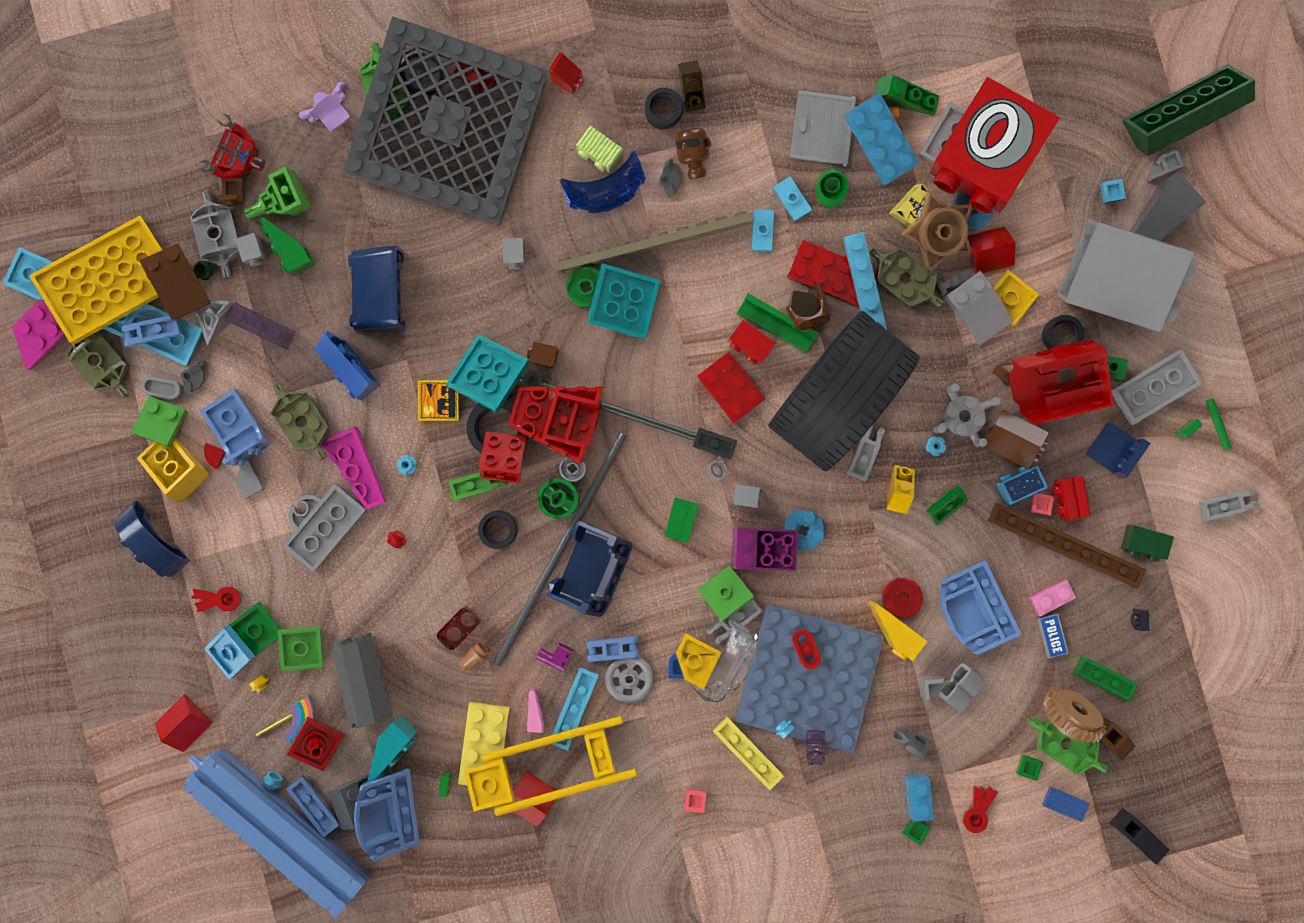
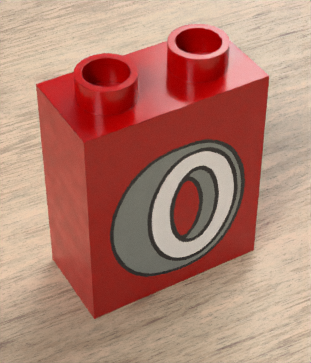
[930,76,1061,214]

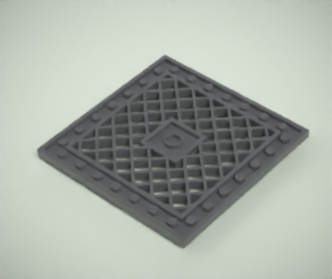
[343,16,548,225]

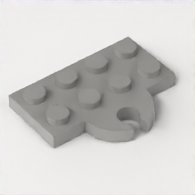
[283,484,367,572]

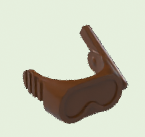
[786,283,831,331]

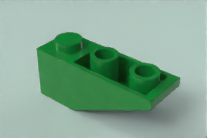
[874,74,940,116]
[260,218,315,276]

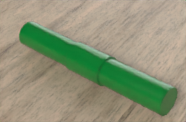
[1206,398,1232,450]

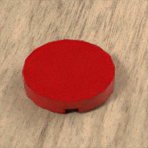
[882,578,923,618]

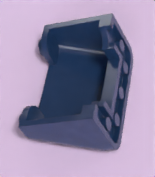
[348,245,405,332]
[546,520,632,617]

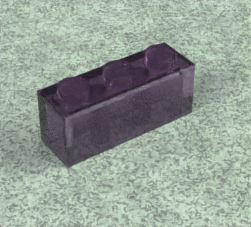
[226,302,296,349]

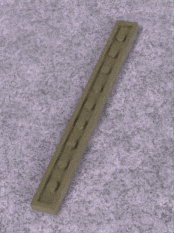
[555,211,754,274]

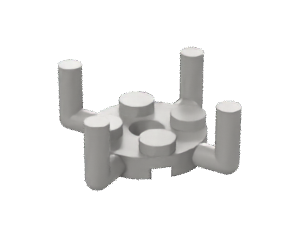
[933,384,1001,447]

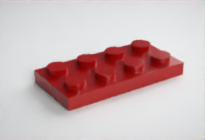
[787,240,877,307]

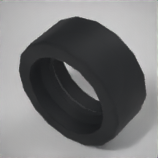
[645,87,683,129]
[1042,315,1084,350]
[478,511,518,549]

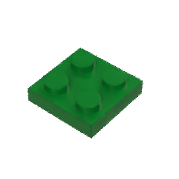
[229,602,281,656]

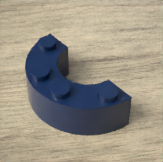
[114,501,190,577]

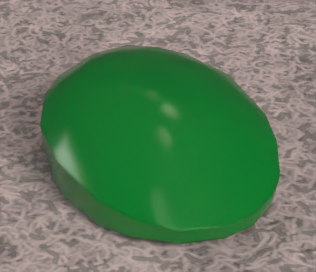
[815,169,848,208]

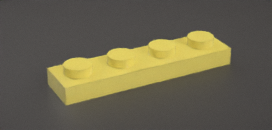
[713,716,784,791]

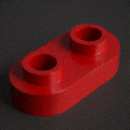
[792,629,821,669]

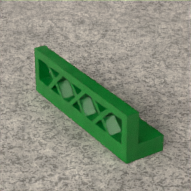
[737,293,819,353]

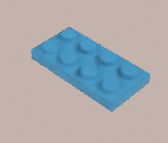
[843,93,920,186]

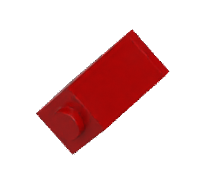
[549,52,584,94]

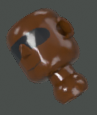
[675,128,711,180]

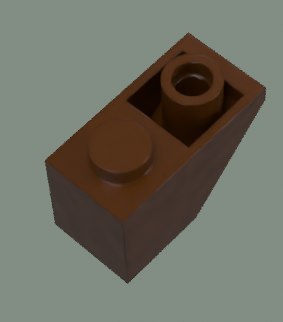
[1100,718,1136,761]

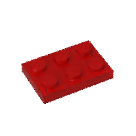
[697,352,765,424]

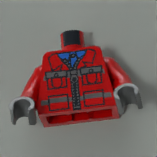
[198,114,265,179]

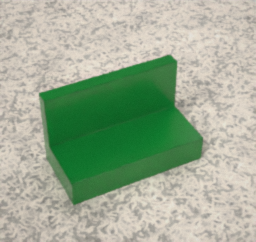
[664,497,699,543]

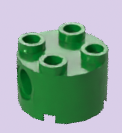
[538,479,580,519]

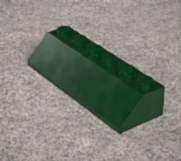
[1123,64,1255,156]

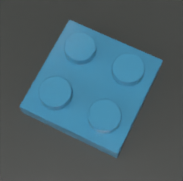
[204,625,255,680]

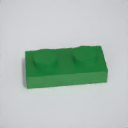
[926,485,968,525]

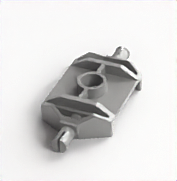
[190,191,240,279]

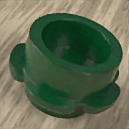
[193,261,213,280]

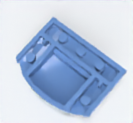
[940,560,1022,655]
[354,769,420,862]

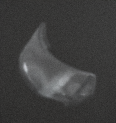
[692,619,759,703]

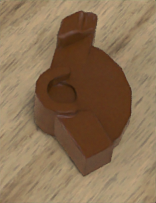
[992,363,1013,385]

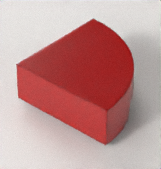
[204,443,225,469]

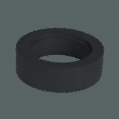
[466,399,528,454]

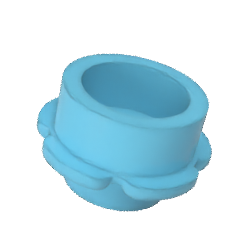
[926,436,946,456]
[397,455,417,475]
[776,720,794,739]
[262,772,283,790]

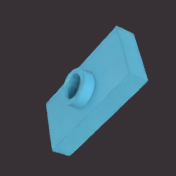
[773,176,812,222]
[751,210,774,252]

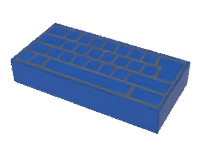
[1042,786,1089,822]

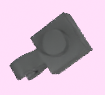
[892,726,931,760]

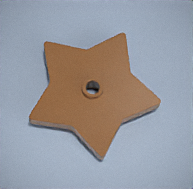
[901,193,972,271]

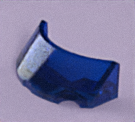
[560,151,646,213]

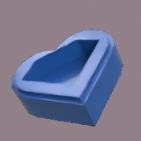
[668,654,684,678]

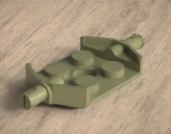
[869,247,944,308]
[66,331,130,398]
[270,382,330,461]

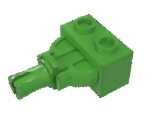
[244,167,311,221]

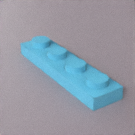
[551,666,599,751]

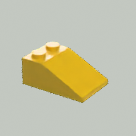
[137,438,210,503]
[868,600,928,661]

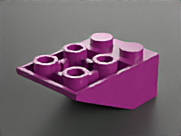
[731,527,798,571]

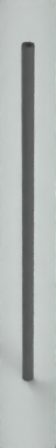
[493,432,627,666]

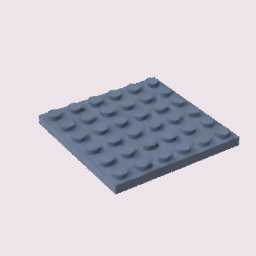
[735,603,884,753]

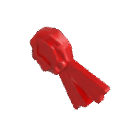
[191,587,241,612]
[962,786,998,834]

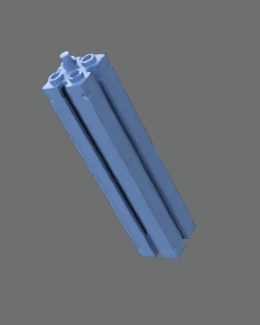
[183,748,372,918]

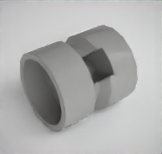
[559,457,587,482]

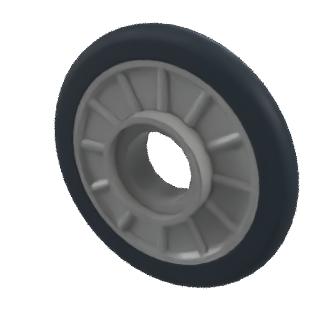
[400,53,444,95]

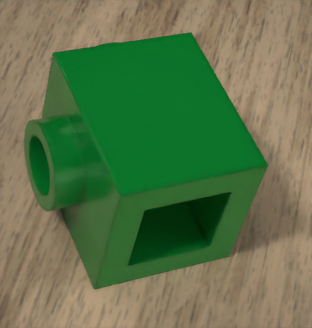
[1107,356,1128,381]

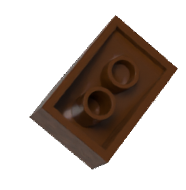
[139,243,211,321]

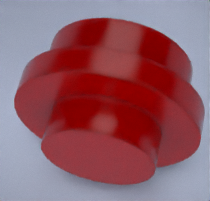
[387,531,407,549]

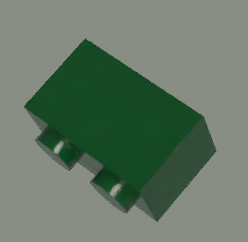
[1121,525,1174,562]

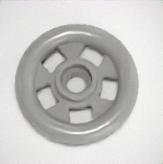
[605,657,654,703]

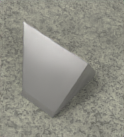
[195,300,234,346]

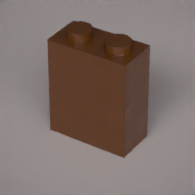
[984,410,1049,469]

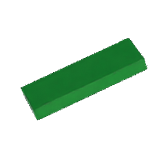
[1073,655,1138,702]

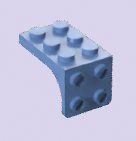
[200,389,271,467]

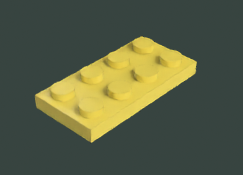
[458,702,510,785]

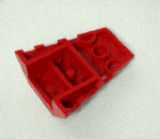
[508,386,603,464]

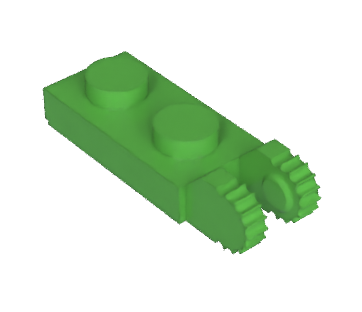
[448,472,508,501]

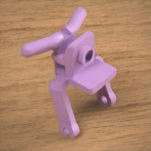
[299,82,350,132]

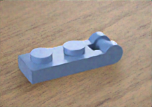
[121,316,182,347]

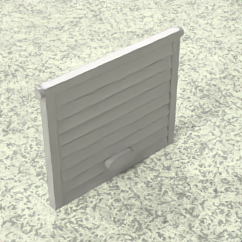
[789,90,856,168]

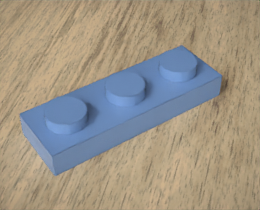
[286,775,340,838]

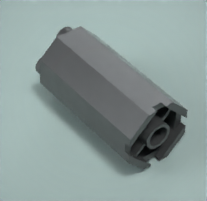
[332,633,393,728]

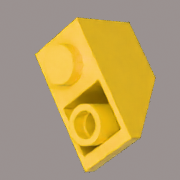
[887,465,915,514]

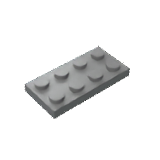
[1112,349,1202,425]

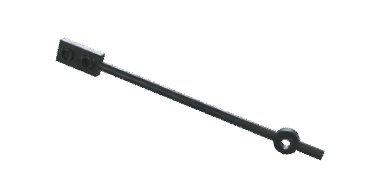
[518,372,737,460]

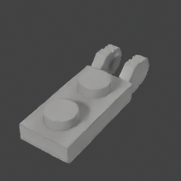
[846,425,885,482]
[1199,489,1260,521]
[707,599,763,644]

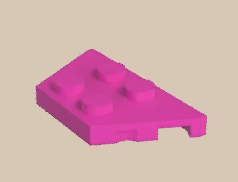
[12,300,65,370]

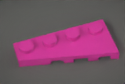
[322,427,387,510]

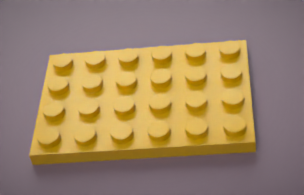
[29,216,162,345]

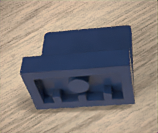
[1086,422,1151,477]

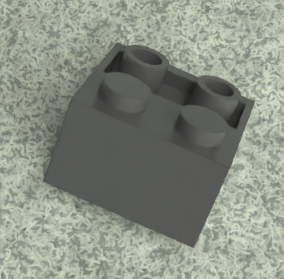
[328,774,369,830]

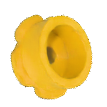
[249,674,269,693]

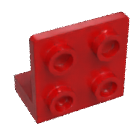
[479,432,526,483]

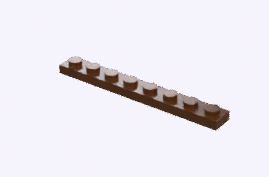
[987,503,1146,588]

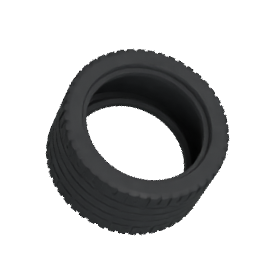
[768,311,920,471]

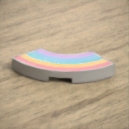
[284,695,315,745]

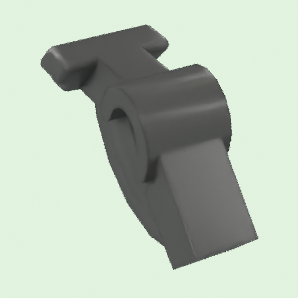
[658,159,680,197]
[935,269,972,296]
[181,361,207,392]

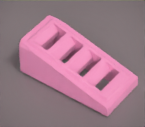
[527,688,545,733]

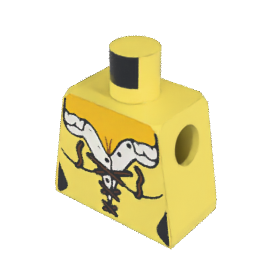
[889,184,929,227]

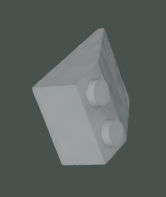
[944,271,1013,346]

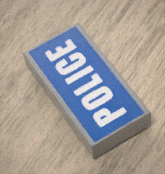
[1037,613,1069,658]

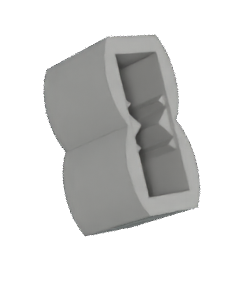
[937,663,985,712]

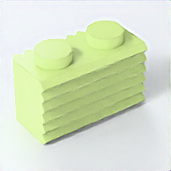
[576,126,624,173]

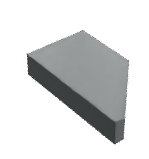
[1147,149,1185,182]
[236,459,265,498]

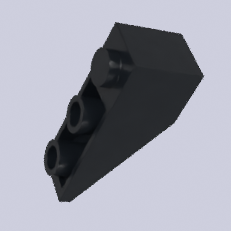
[1109,808,1170,865]

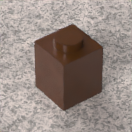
[527,342,559,369]

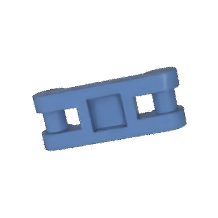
[586,636,640,662]

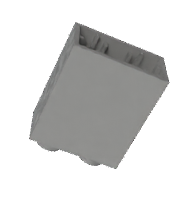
[1057,218,1197,332]

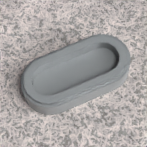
[141,376,183,400]

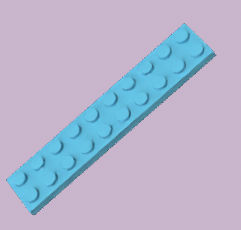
[2,247,203,366]

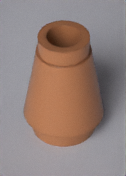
[458,642,489,671]

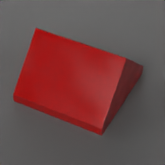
[967,226,1016,274]
[155,694,213,752]
[513,770,556,827]

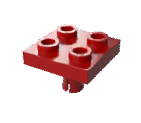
[286,716,344,771]

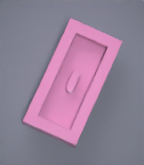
[1029,579,1076,616]

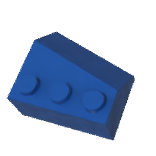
[314,331,380,400]

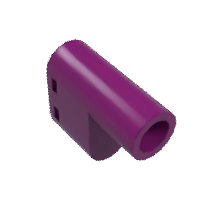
[536,642,573,672]

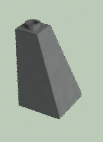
[1130,172,1206,241]

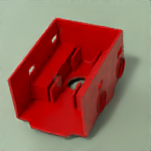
[1009,340,1114,425]

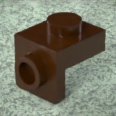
[218,178,245,207]

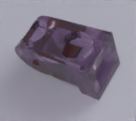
[805,730,826,766]

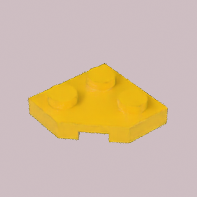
[676,634,722,690]

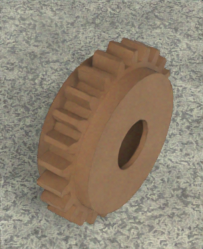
[1043,688,1106,743]

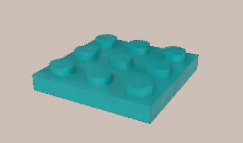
[587,264,660,340]
[446,334,530,413]

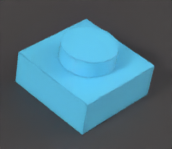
[1100,179,1126,204]

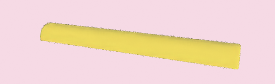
[256,714,293,737]

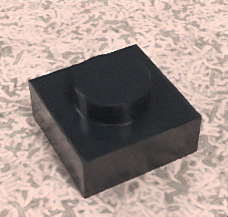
[1131,609,1149,631]

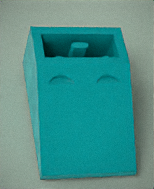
[367,715,418,783]

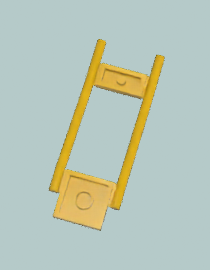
[464,716,638,816]

